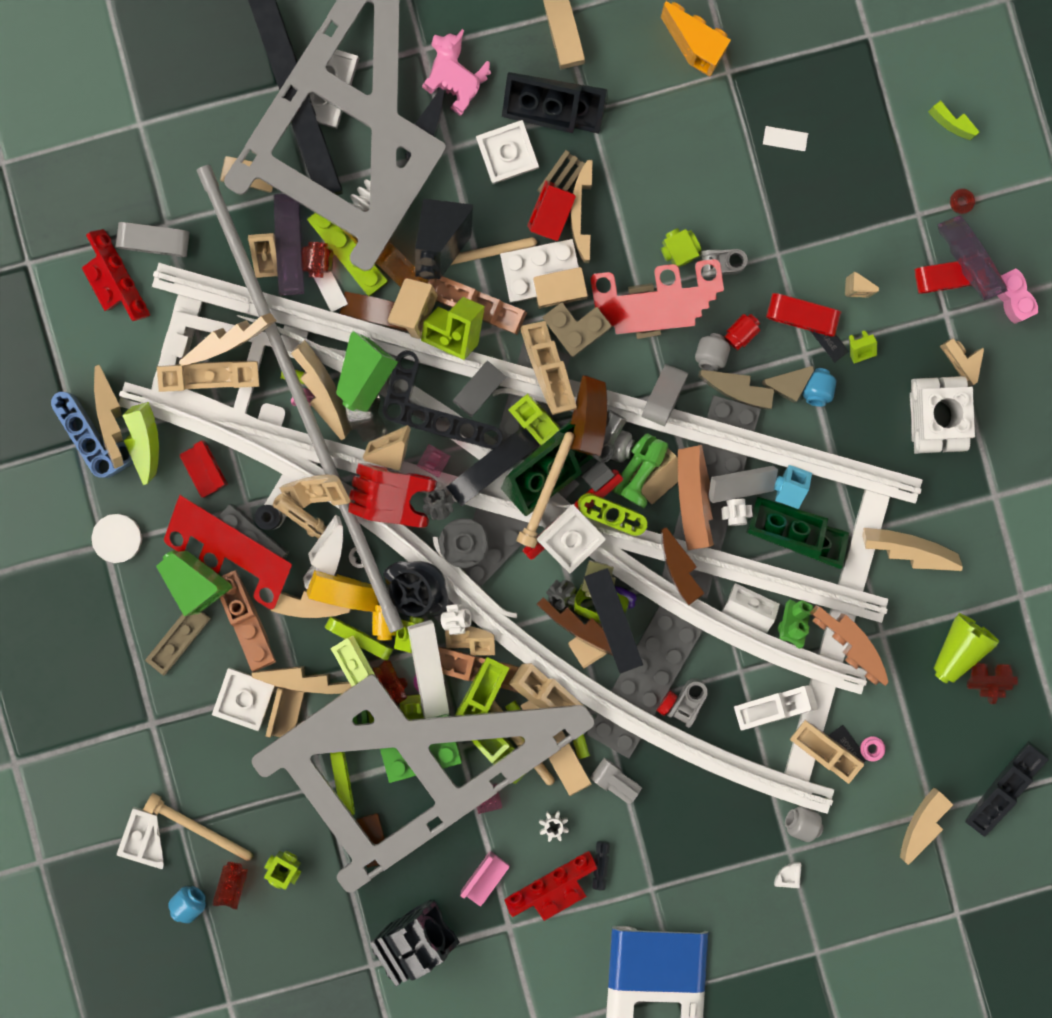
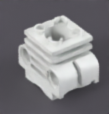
[910,376,975,454]

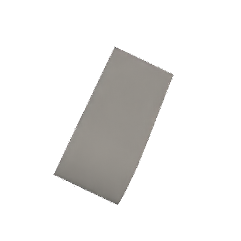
[116,222,190,257]
[641,364,689,427]

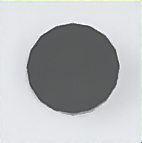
[439,518,489,568]

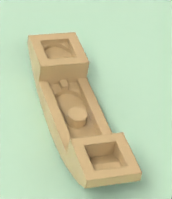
[571,160,592,263]
[157,361,259,392]
[279,474,351,508]

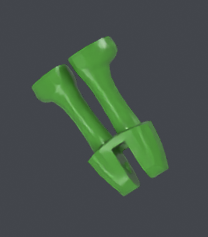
[611,433,668,509]

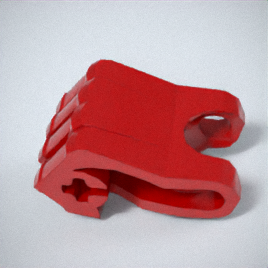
[348,463,437,528]

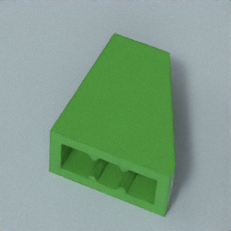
[336,331,398,412]
[156,550,233,617]

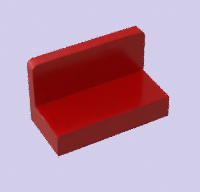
[527,180,576,241]
[180,440,228,498]

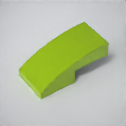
[928,100,980,140]
[508,393,561,446]

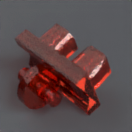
[372,660,408,705]
[967,663,1018,704]
[213,862,248,910]

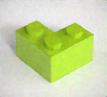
[421,297,485,360]

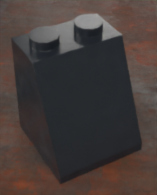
[415,199,473,280]

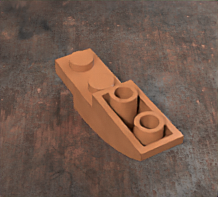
[220,570,276,672]
[810,605,889,686]

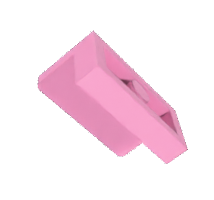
[460,851,510,907]

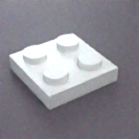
[476,120,539,185]
[537,504,606,573]
[212,667,275,731]

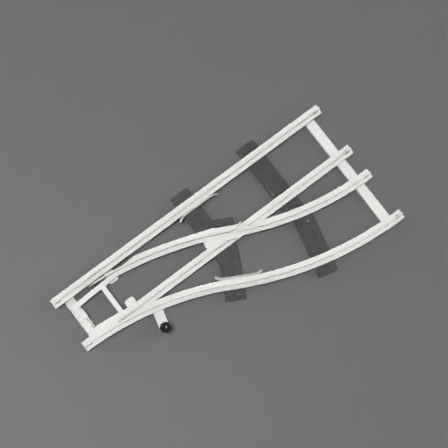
[119,263,922,814]

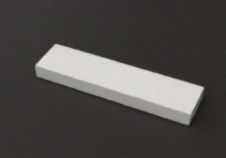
[408,620,449,718]

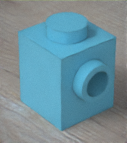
[774,465,812,509]

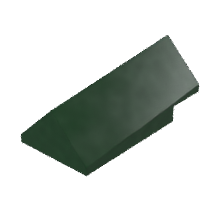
[501,420,593,517]
[746,497,849,569]

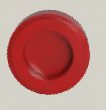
[656,690,678,715]

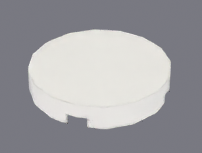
[91,514,142,563]

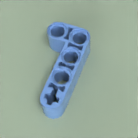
[51,392,133,478]

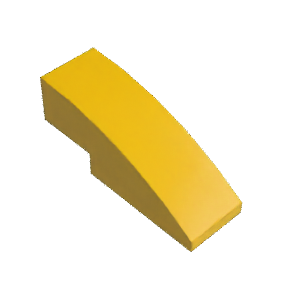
[306,570,379,612]

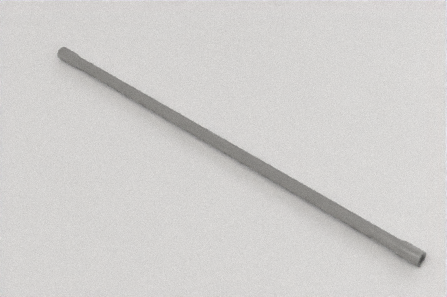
[196,165,404,633]

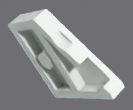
[117,807,164,869]

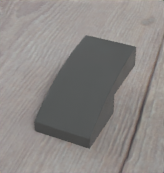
[453,360,506,418]
[581,461,615,492]

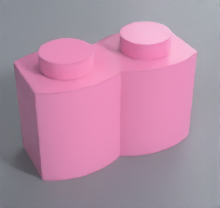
[993,268,1038,324]

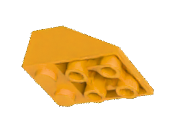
[661,1,731,77]

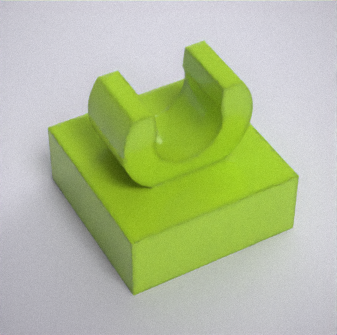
[849,331,877,364]
[399,694,424,720]

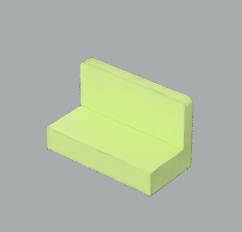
[331,636,376,687]

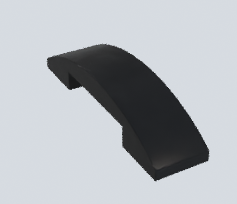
[446,427,540,507]

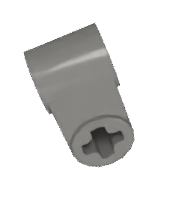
[699,249,748,278]
[667,678,707,728]

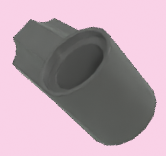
[591,409,627,463]

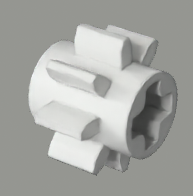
[721,499,753,526]
[441,604,471,635]
[539,811,569,842]

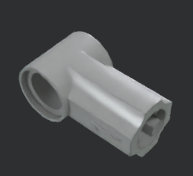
[589,758,642,805]

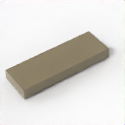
[145,611,211,676]

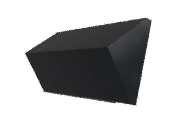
[502,72,608,134]

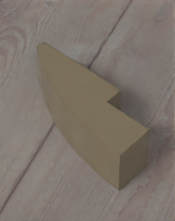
[698,370,774,410]

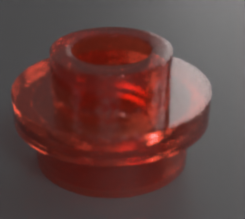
[950,189,975,214]

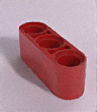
[914,257,989,294]
[766,293,841,337]

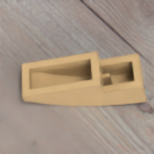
[543,0,585,70]
[271,590,352,618]
[509,663,584,708]
[790,720,864,784]
[900,788,953,865]

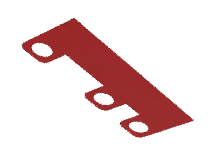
[164,495,292,609]

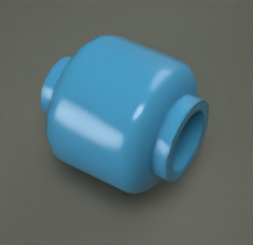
[802,368,837,407]
[168,886,206,923]

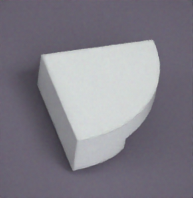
[774,862,801,888]

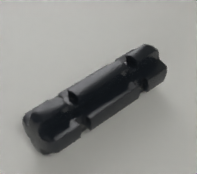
[592,841,610,890]

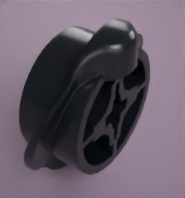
[383,561,450,617]

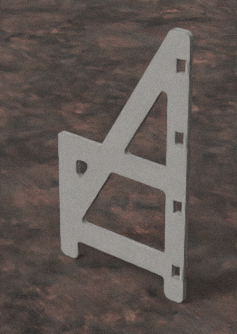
[224,0,446,271]
[252,674,594,893]

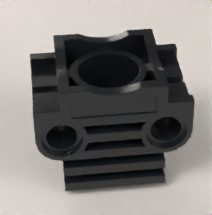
[370,899,460,986]

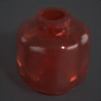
[301,242,334,278]

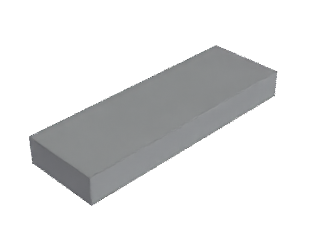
[708,466,778,503]

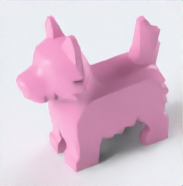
[422,29,491,116]

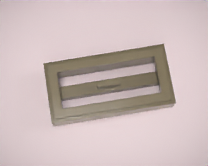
[537,150,585,193]

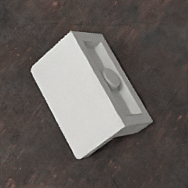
[721,583,780,633]

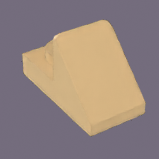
[940,338,984,386]

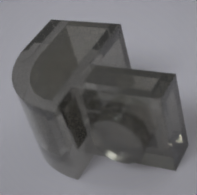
[346,395,387,442]

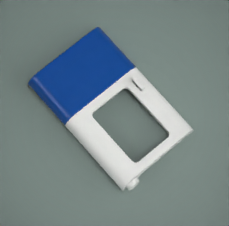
[606,926,709,1018]

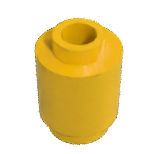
[372,605,396,640]

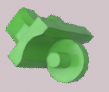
[778,600,813,649]

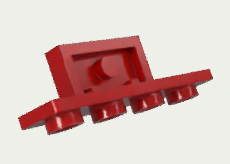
[82,229,150,321]
[504,851,598,921]

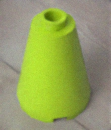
[934,613,999,683]

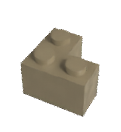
[542,302,613,358]

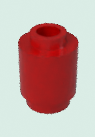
[724,314,761,351]

